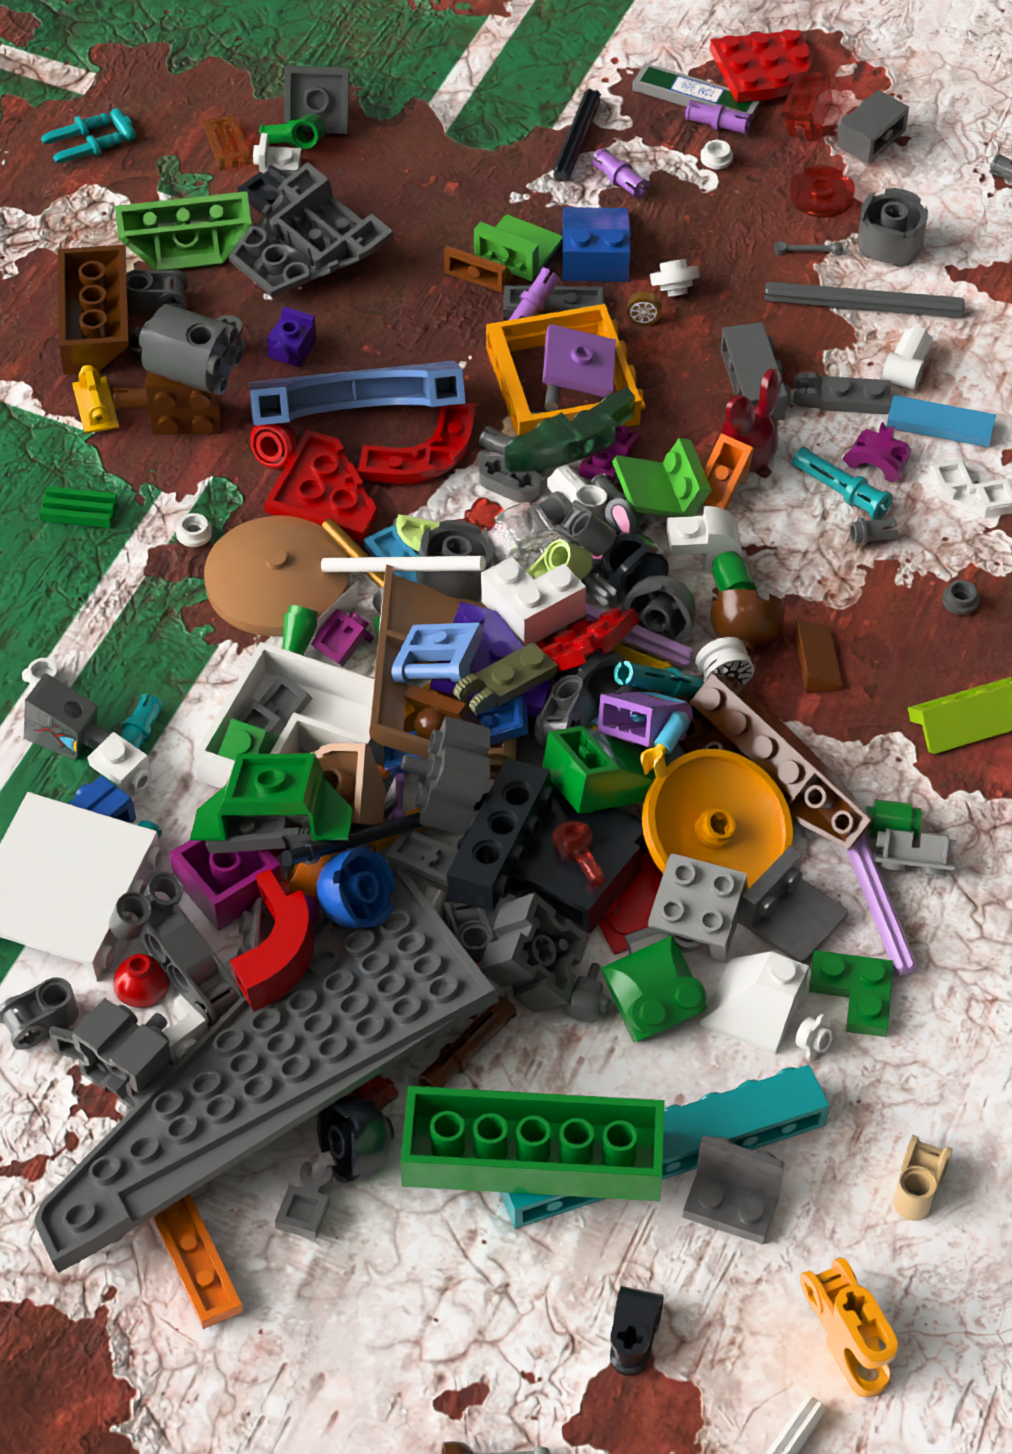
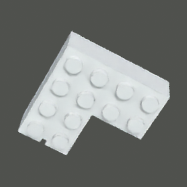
[194,642,383,789]

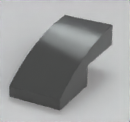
[236,674,313,736]

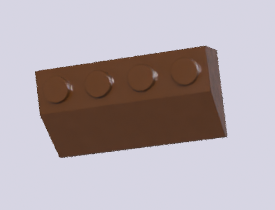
[58,245,129,375]

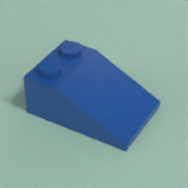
[562,207,630,282]

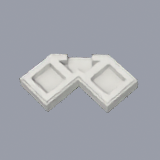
[928,459,1012,518]

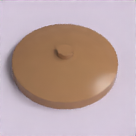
[204,516,350,636]

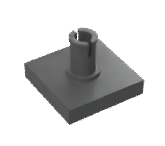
[284,65,350,134]

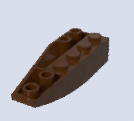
[678,673,874,850]

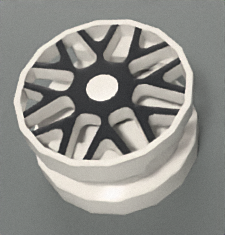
[695,637,755,685]

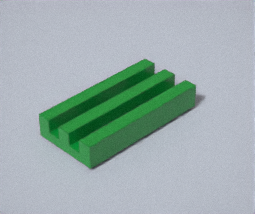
[39,486,118,528]

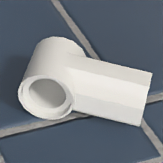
[881,326,933,391]
[547,465,607,521]

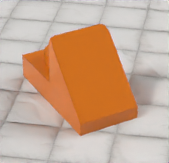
[703,433,754,511]

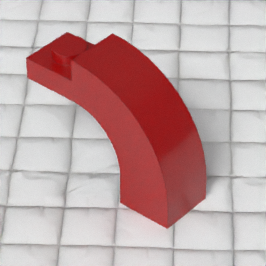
[230,869,315,1012]

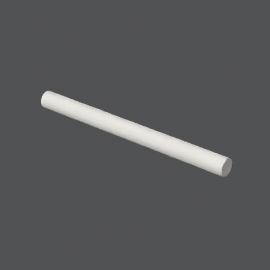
[321,556,486,572]

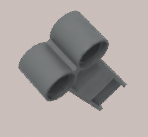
[109,872,244,1027]

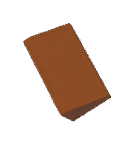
[444,245,513,293]
[794,619,843,692]

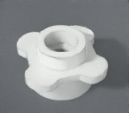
[22,658,66,690]
[796,1014,832,1062]

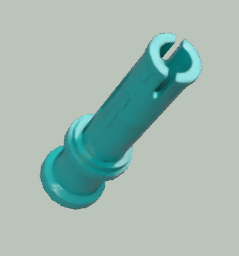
[792,447,893,520]

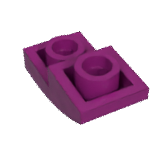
[578,423,640,483]

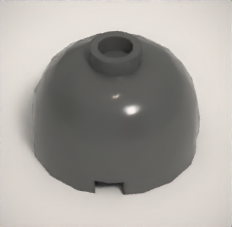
[621,575,697,644]

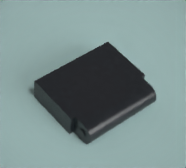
[457,781,648,934]

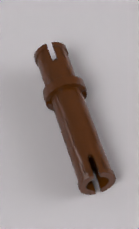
[418,996,517,1088]

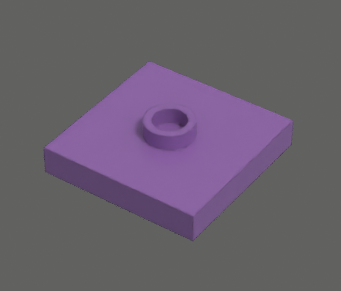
[542,324,616,398]

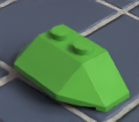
[114,191,252,271]

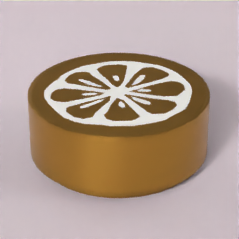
[627,292,661,326]

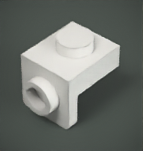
[87,732,152,797]
[164,996,209,1067]

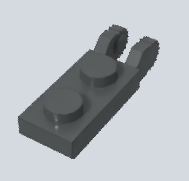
[793,372,891,415]
[206,815,317,854]

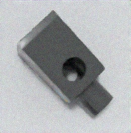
[24,673,112,759]

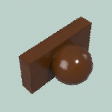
[404,686,482,740]

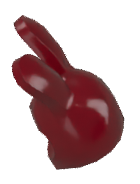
[714,368,782,472]

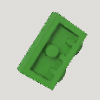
[474,215,563,282]
[612,438,712,518]

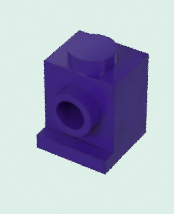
[267,307,317,367]

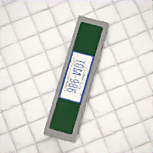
[632,63,761,120]

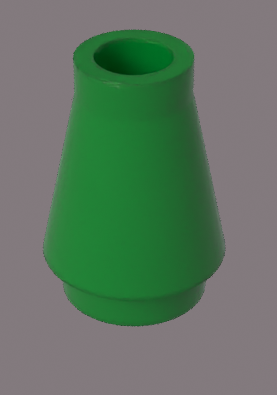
[283,605,318,656]

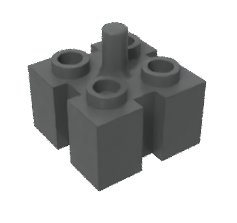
[401,716,490,835]
[479,893,589,1013]
[72,998,173,1110]

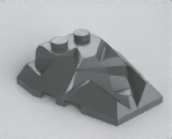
[228,162,394,297]

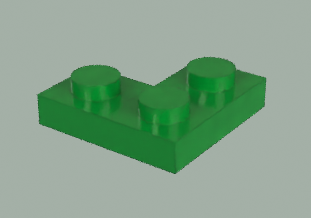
[809,950,894,1037]

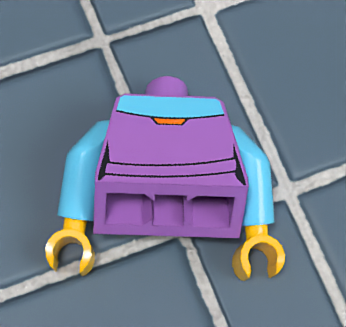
[591,692,693,778]

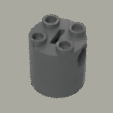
[139,304,244,395]

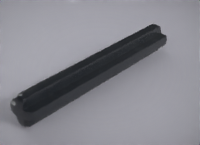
[553,89,601,182]

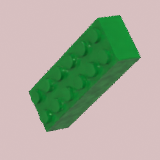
[401,1086,665,1201]

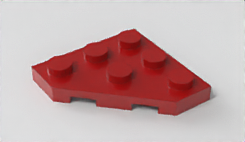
[264,429,377,542]

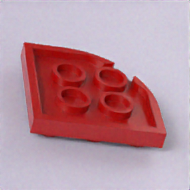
[709,29,812,103]

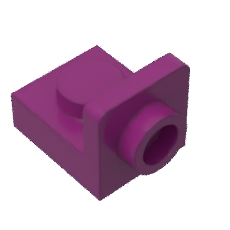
[311,608,375,668]

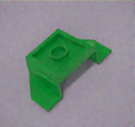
[190,753,353,841]

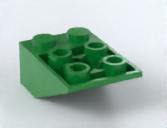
[542,726,656,814]

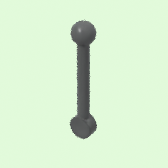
[774,241,843,255]

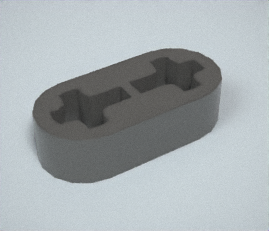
[479,455,541,504]

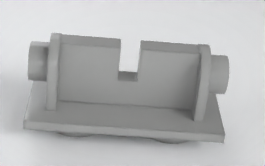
[874,828,956,875]

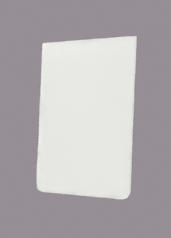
[315,580,359,637]

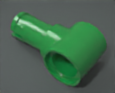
[259,114,326,149]

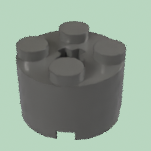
[858,188,928,267]
[416,520,494,602]

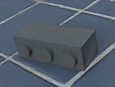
[720,322,791,421]

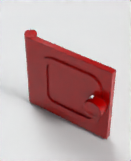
[598,850,663,955]

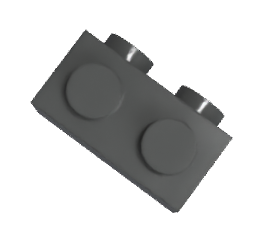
[837,90,909,164]

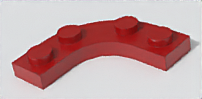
[358,402,477,485]

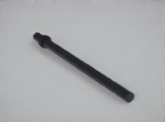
[282,793,488,867]

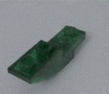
[505,387,635,472]

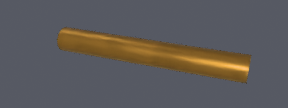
[321,518,385,588]

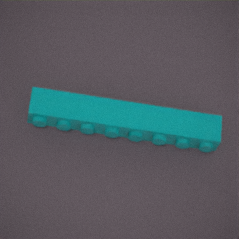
[500,1064,830,1229]

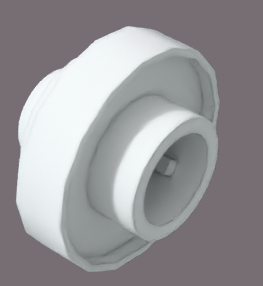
[650,259,700,296]

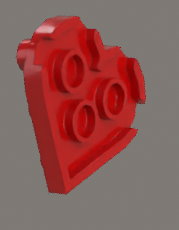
[535,608,640,672]

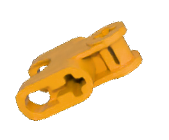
[800,1257,898,1397]

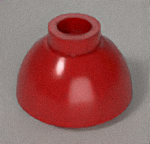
[250,423,296,469]
[113,954,170,1008]

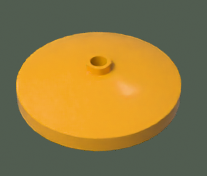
[642,749,793,889]

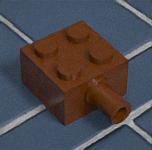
[113,372,223,435]

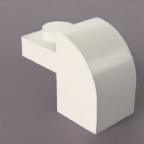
[667,506,742,571]

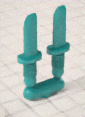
[41,108,137,164]

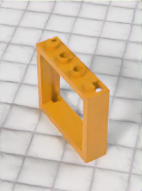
[486,304,646,444]

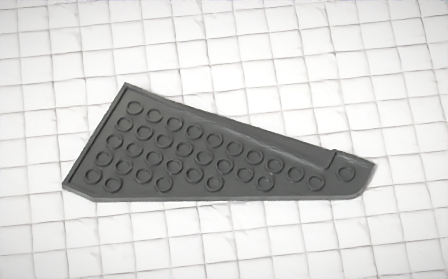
[35,865,499,1273]

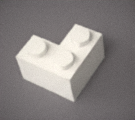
[481,557,586,647]

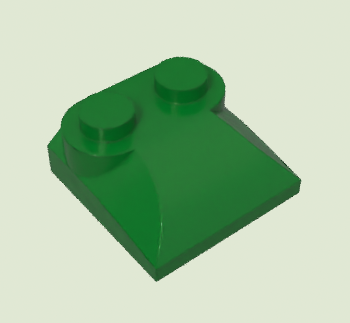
[600,935,708,1043]

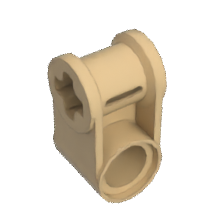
[893,1135,953,1221]

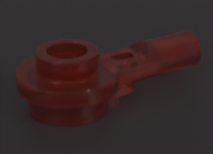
[553,821,606,887]

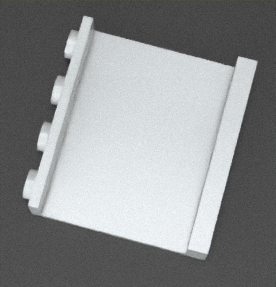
[0,792,163,982]

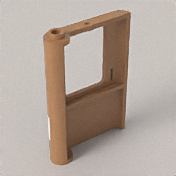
[369,564,517,780]

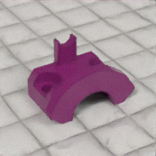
[842,422,911,482]

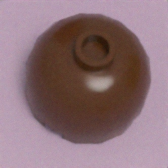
[710,589,785,654]

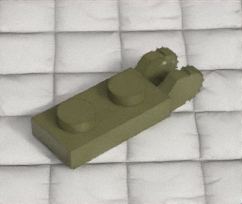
[453,642,558,715]

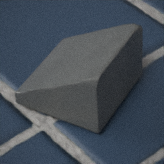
[49,1026,81,1059]

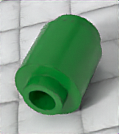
[711,551,757,592]
[865,799,922,839]

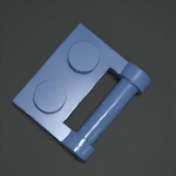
[391,623,485,683]

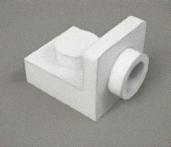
[253,133,302,176]

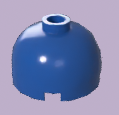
[317,847,396,929]

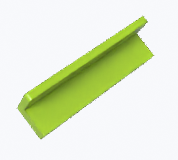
[908,677,1012,754]

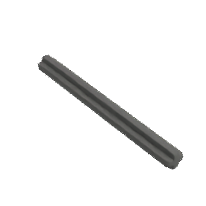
[764,281,965,318]

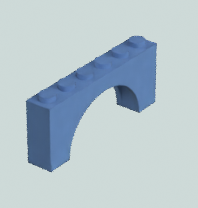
[248,361,466,426]

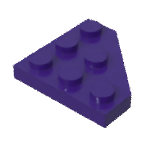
[430,602,551,717]

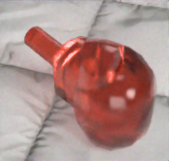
[456,497,508,535]

